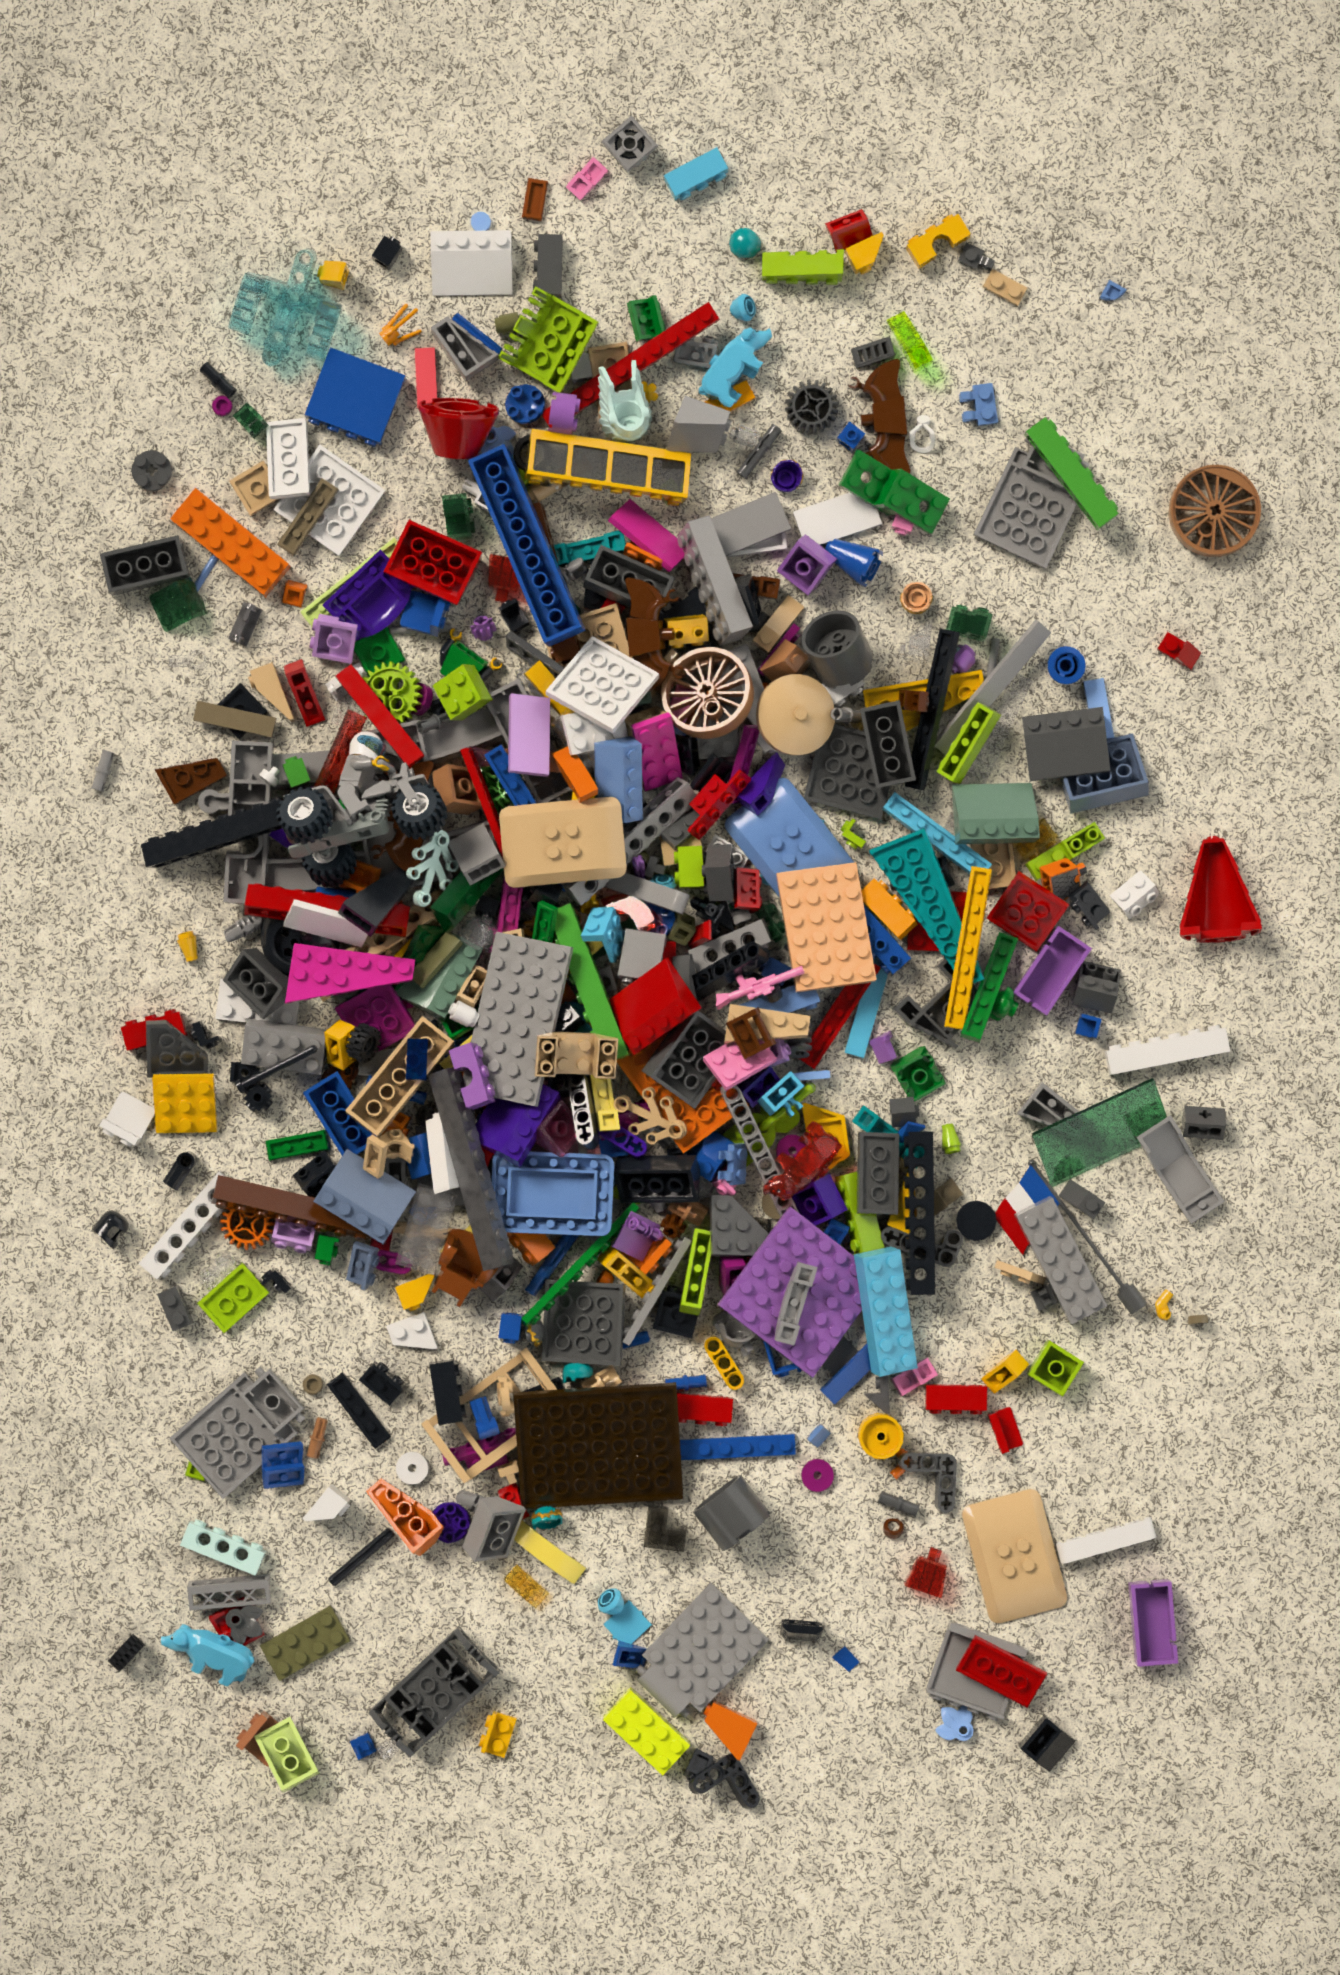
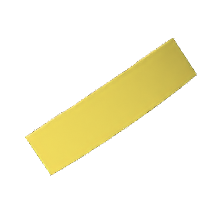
[589,1075,620,1132]
[514,1520,586,1584]

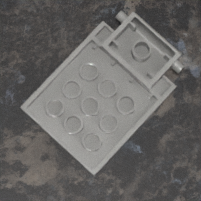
[973,438,1089,570]
[170,1367,305,1499]
[635,1582,769,1719]

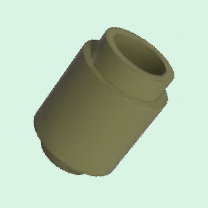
[494,312,520,335]

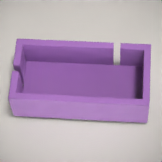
[1013,926,1092,1016]
[1128,1579,1178,1667]

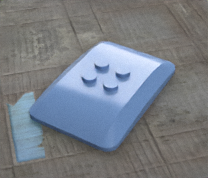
[725,778,854,898]
[492,1152,614,1236]

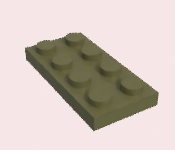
[260,1605,351,1681]

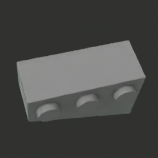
[431,316,498,382]
[1016,1081,1090,1136]

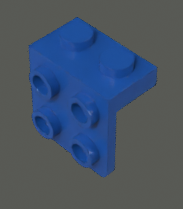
[400,591,451,637]

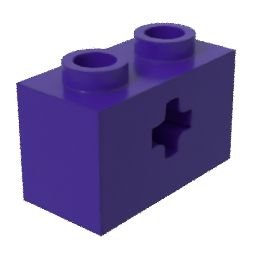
[737,1067,780,1108]

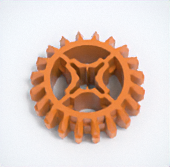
[220,1207,275,1250]

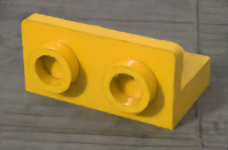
[478,1711,517,1758]

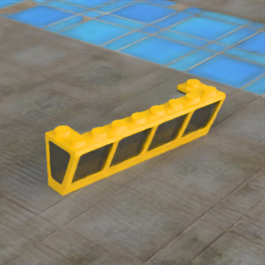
[524,429,691,506]

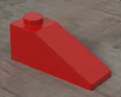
[283,659,325,727]

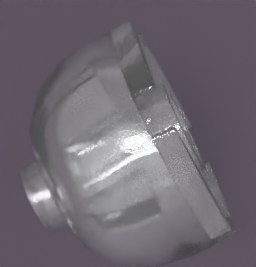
[457,915,498,953]

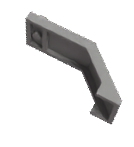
[1136,1115,1225,1224]

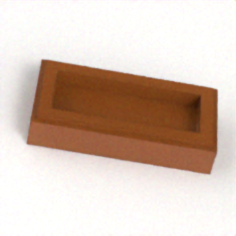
[522,178,548,222]

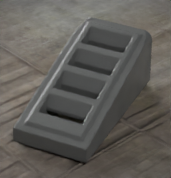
[851,337,895,369]

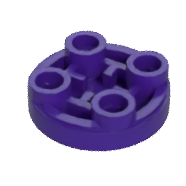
[433,1502,470,1543]

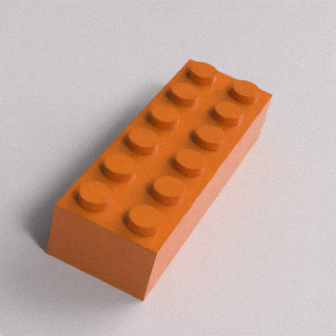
[170,488,291,598]

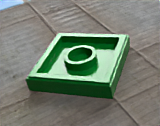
[354,627,406,677]

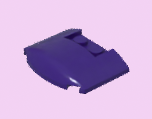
[323,549,414,640]

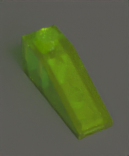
[886,311,933,373]

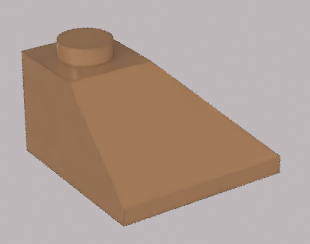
[759,639,811,682]

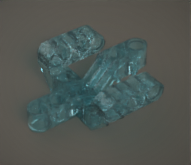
[228,248,342,366]

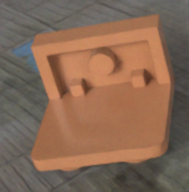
[236,1711,279,1767]

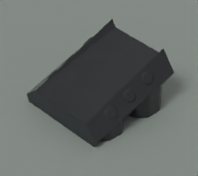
[780,1619,823,1644]

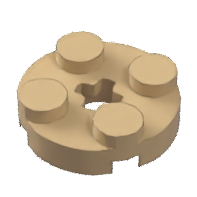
[497,1376,514,1417]

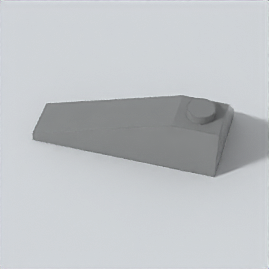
[713,644,764,725]

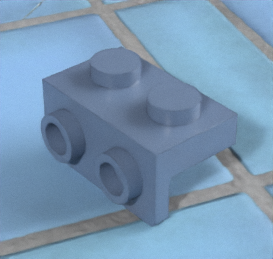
[346,1241,379,1291]

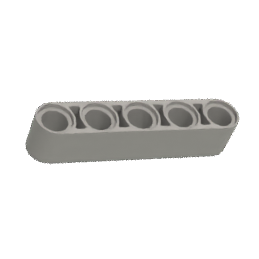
[604,873,690,915]

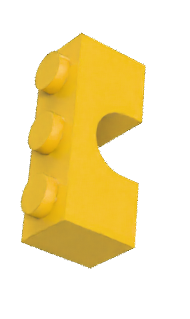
[906,214,971,269]

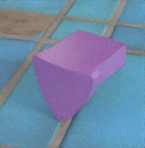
[869,1030,897,1064]

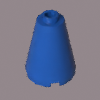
[825,539,883,587]

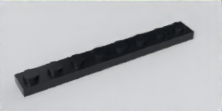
[905,628,960,791]

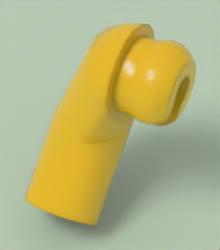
[1155,1289,1173,1320]

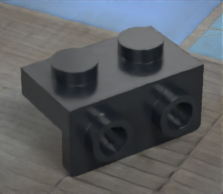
[359,1361,406,1406]

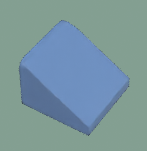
[807,1424,831,1448]

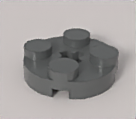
[131,450,172,491]

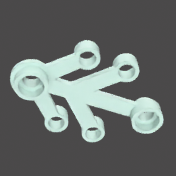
[406,830,459,907]

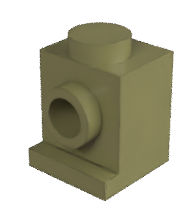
[668,913,696,946]

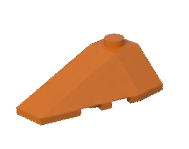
[366,1478,444,1556]

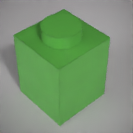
[282,756,310,789]

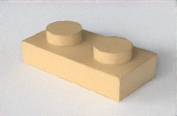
[982,269,1027,306]

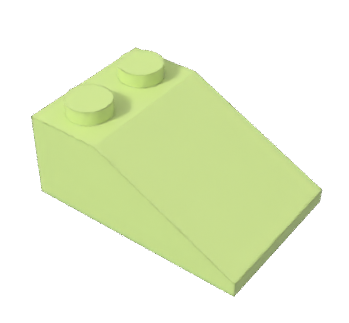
[254,1717,319,1793]

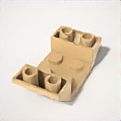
[534,1032,618,1079]

